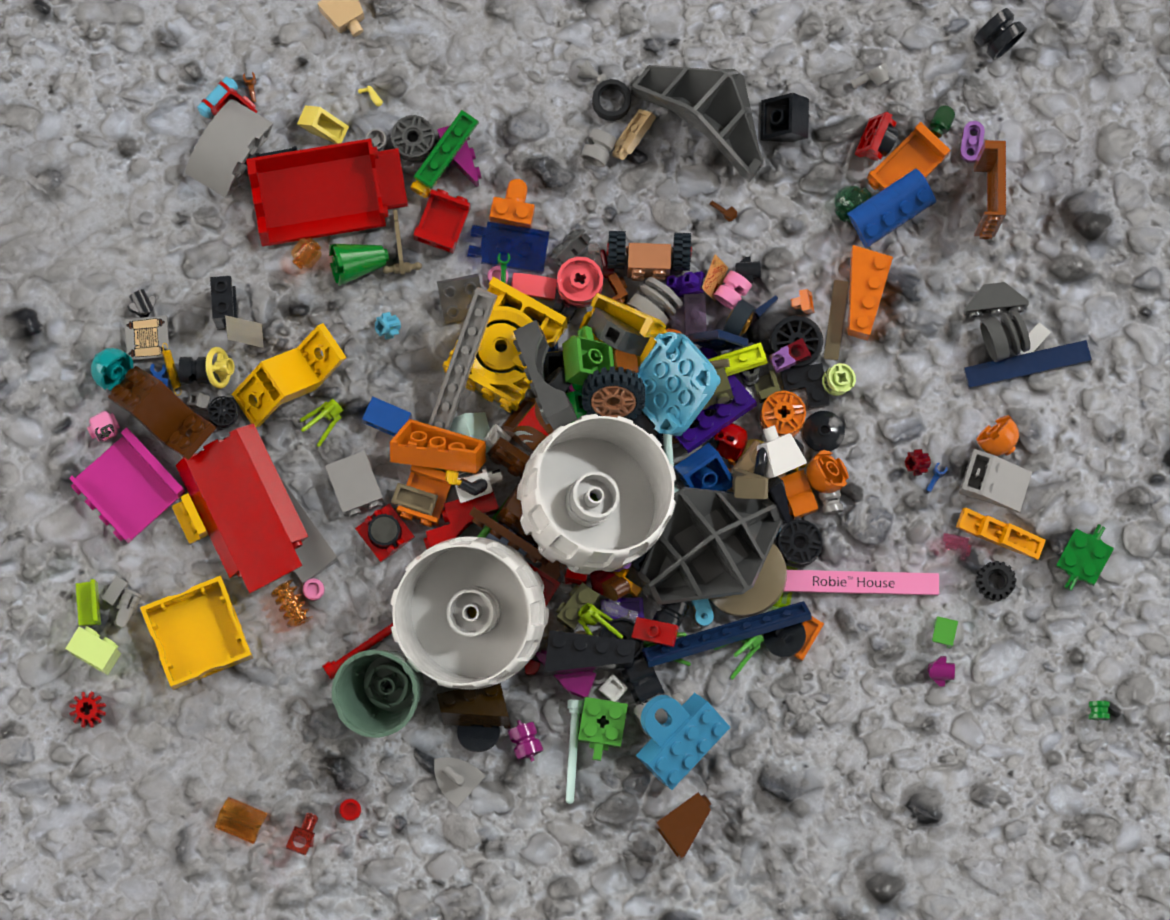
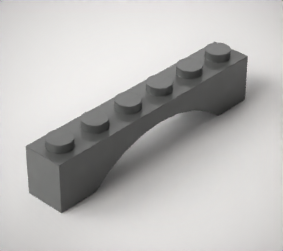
[513,320,578,430]

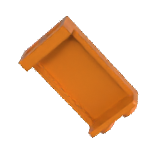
[867,122,951,192]

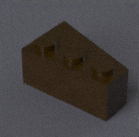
[437,683,511,729]

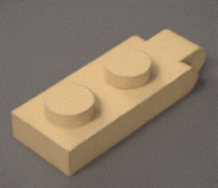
[612,109,656,160]

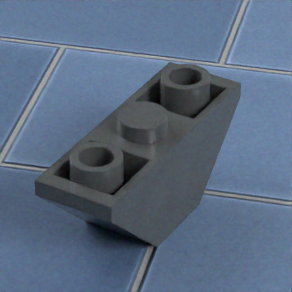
[963,282,1029,318]
[587,307,650,357]

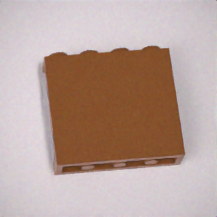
[974,140,1006,240]

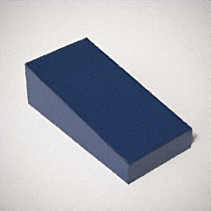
[754,295,778,319]

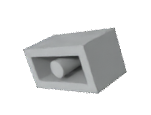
[102,576,129,607]

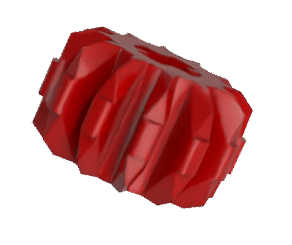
[69,691,106,728]

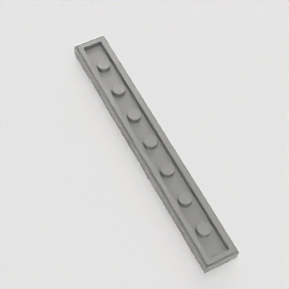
[428,287,498,431]

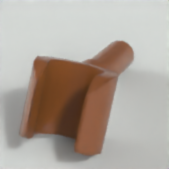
[243,72,256,103]

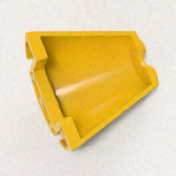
[579,293,667,368]

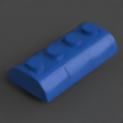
[847,169,936,248]

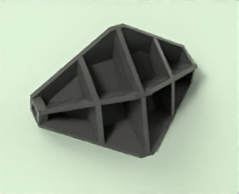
[631,65,764,182]
[638,487,783,605]

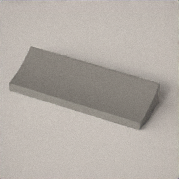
[278,474,338,585]

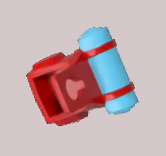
[197,77,258,119]

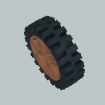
[582,366,646,420]

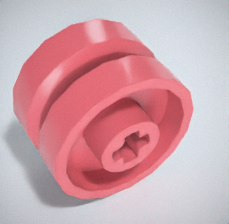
[557,257,603,308]

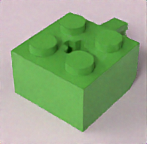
[562,326,614,386]
[578,697,628,761]

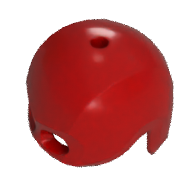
[714,423,748,461]

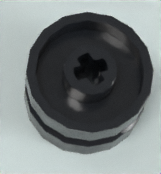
[974,8,1027,61]

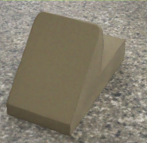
[732,468,768,499]

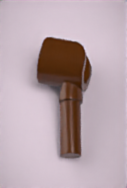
[709,200,738,222]

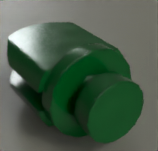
[930,105,955,138]

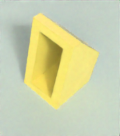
[297,105,349,144]

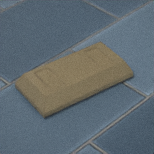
[391,483,438,516]

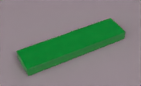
[414,110,479,189]

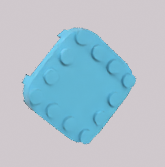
[637,332,721,436]

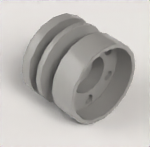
[626,277,683,325]

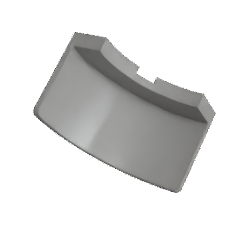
[185,99,273,198]

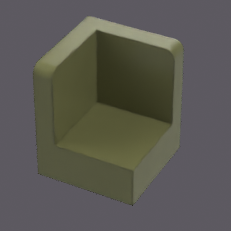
[754,370,781,403]

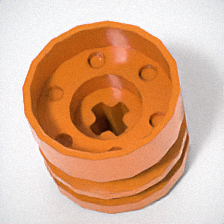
[759,390,806,437]

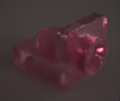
[940,533,972,561]

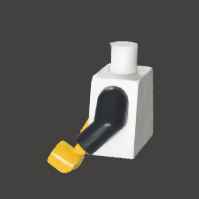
[753,425,807,479]
[443,466,503,503]

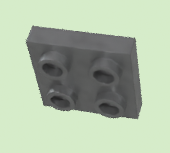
[437,274,481,323]

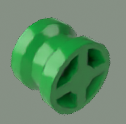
[1089,701,1110,720]

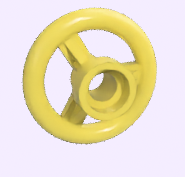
[206,347,235,389]

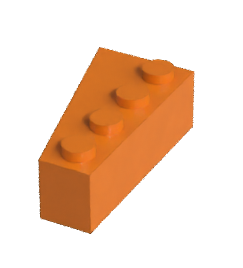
[848,245,893,341]

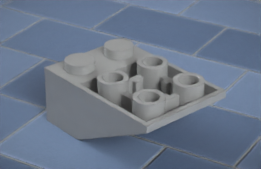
[959,449,1032,513]

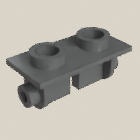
[549,229,591,267]

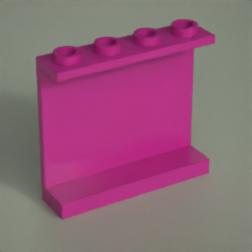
[69,427,186,543]

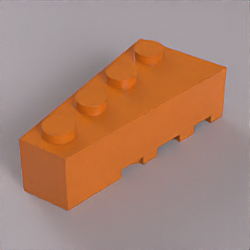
[390,419,486,473]

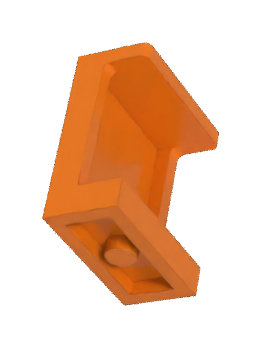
[396,465,452,527]

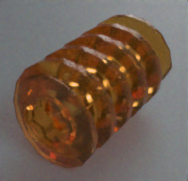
[271,579,313,627]

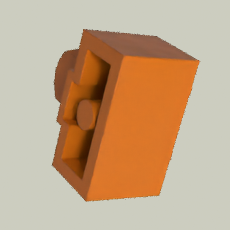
[489,179,535,231]

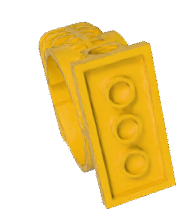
[442,277,568,413]

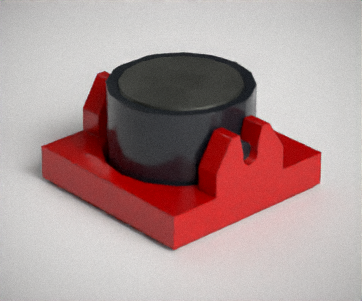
[855,112,898,161]
[355,503,415,563]

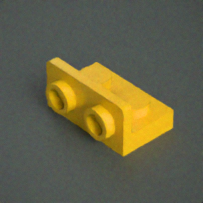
[172,493,208,544]

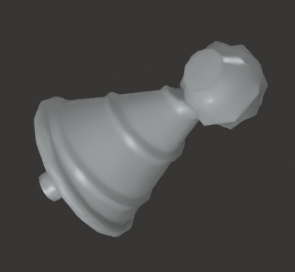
[577,59,607,84]

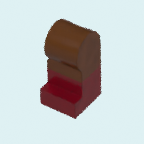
[590,570,631,601]

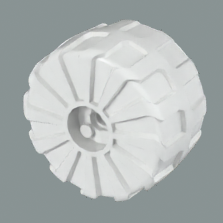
[517,414,676,574]
[390,537,549,689]

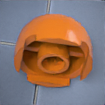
[976,415,1019,456]
[806,450,849,493]

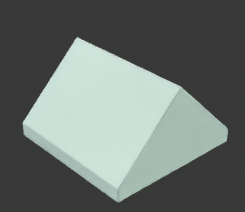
[450,412,490,456]

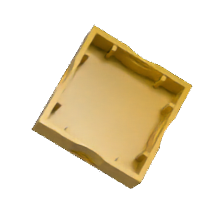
[140,576,253,690]

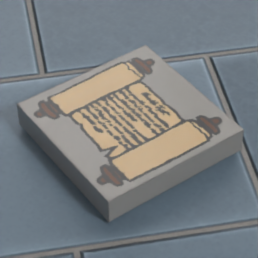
[124,315,170,361]

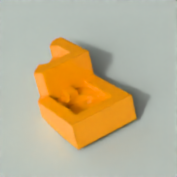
[612,568,642,598]

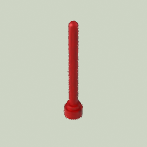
[322,623,393,680]

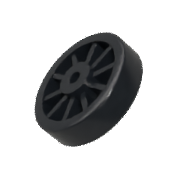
[770,315,823,368]

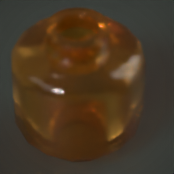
[291,237,322,269]

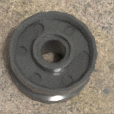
[391,115,435,162]

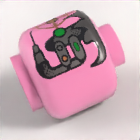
[87,411,120,442]

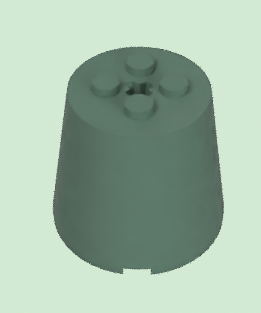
[332,650,424,738]

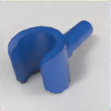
[926,462,947,492]

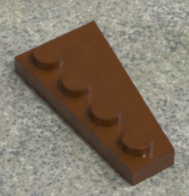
[469,507,549,566]

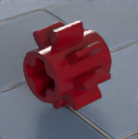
[905,449,931,476]

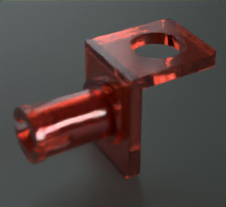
[286,813,319,855]

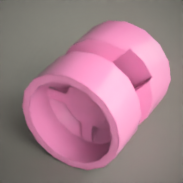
[713,271,752,310]

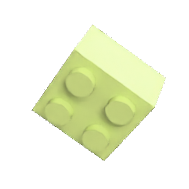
[65,626,121,675]

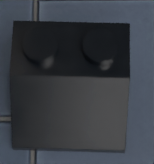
[760,93,809,142]

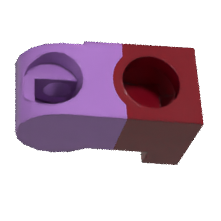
[768,338,812,373]

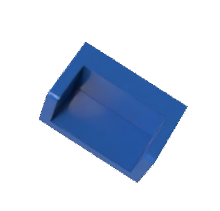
[362,396,412,436]

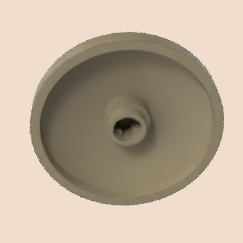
[709,543,787,617]

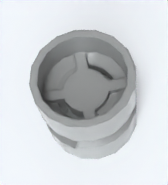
[581,129,617,167]

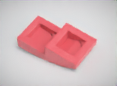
[511,273,557,301]

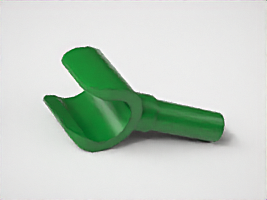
[497,253,510,283]

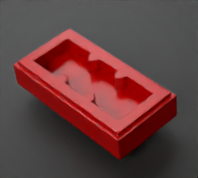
[631,617,679,647]

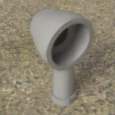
[850,63,889,90]

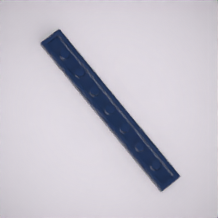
[642,601,812,668]

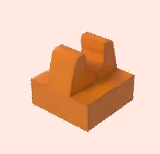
[791,289,815,314]

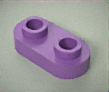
[960,121,985,163]

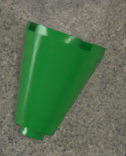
[329,244,389,286]

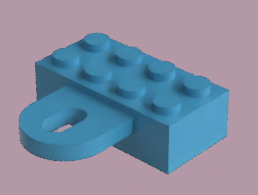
[636,692,731,790]

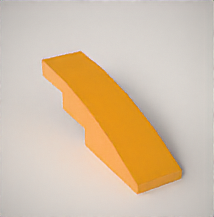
[956,507,1046,560]

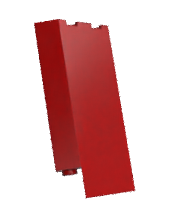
[246,138,408,247]
[175,423,309,593]

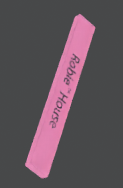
[783,570,939,596]

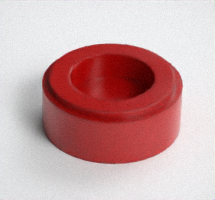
[339,799,362,821]

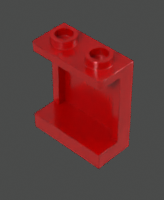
[413,189,471,254]

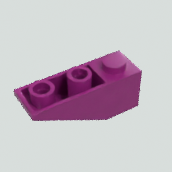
[437,126,482,187]
[535,650,597,699]

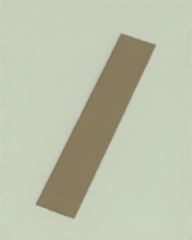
[824,280,849,360]

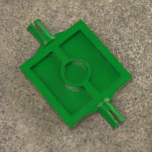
[1056,524,1114,591]

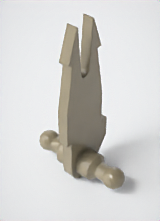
[382,209,422,276]

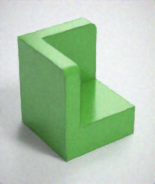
[932,616,958,649]

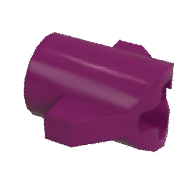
[928,656,955,686]

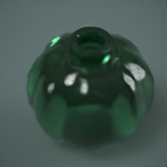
[834,186,872,223]

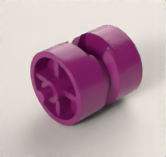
[507,720,544,762]

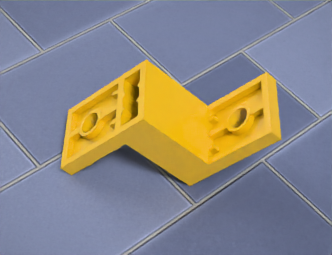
[232,323,347,428]

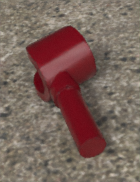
[600,249,614,278]

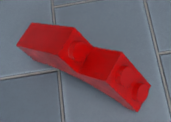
[423,488,499,549]

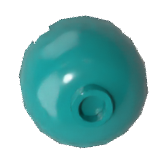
[91,348,133,391]

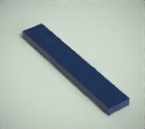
[964,340,1092,389]

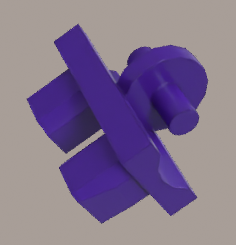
[666,271,705,298]

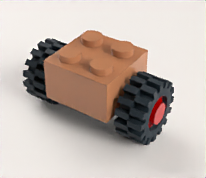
[607,231,692,282]

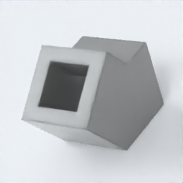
[187,392,211,411]

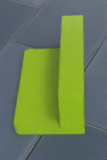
[75,579,101,627]

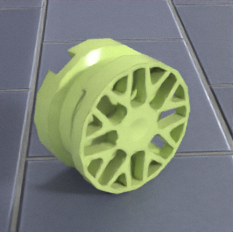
[822,363,856,396]

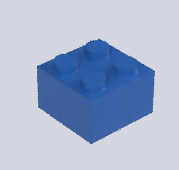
[674,443,733,491]

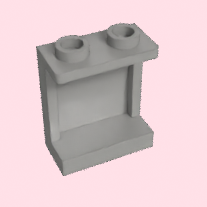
[325,451,384,517]

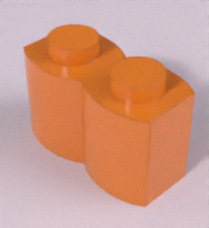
[780,469,818,520]

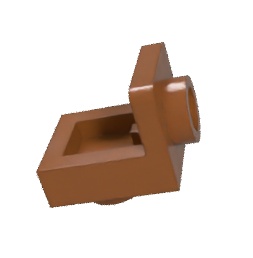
[608,273,628,304]

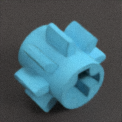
[375,312,401,339]

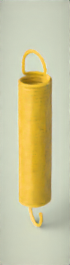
[162,343,182,396]

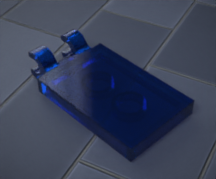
[467,222,550,274]

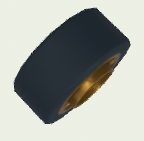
[723,300,756,337]

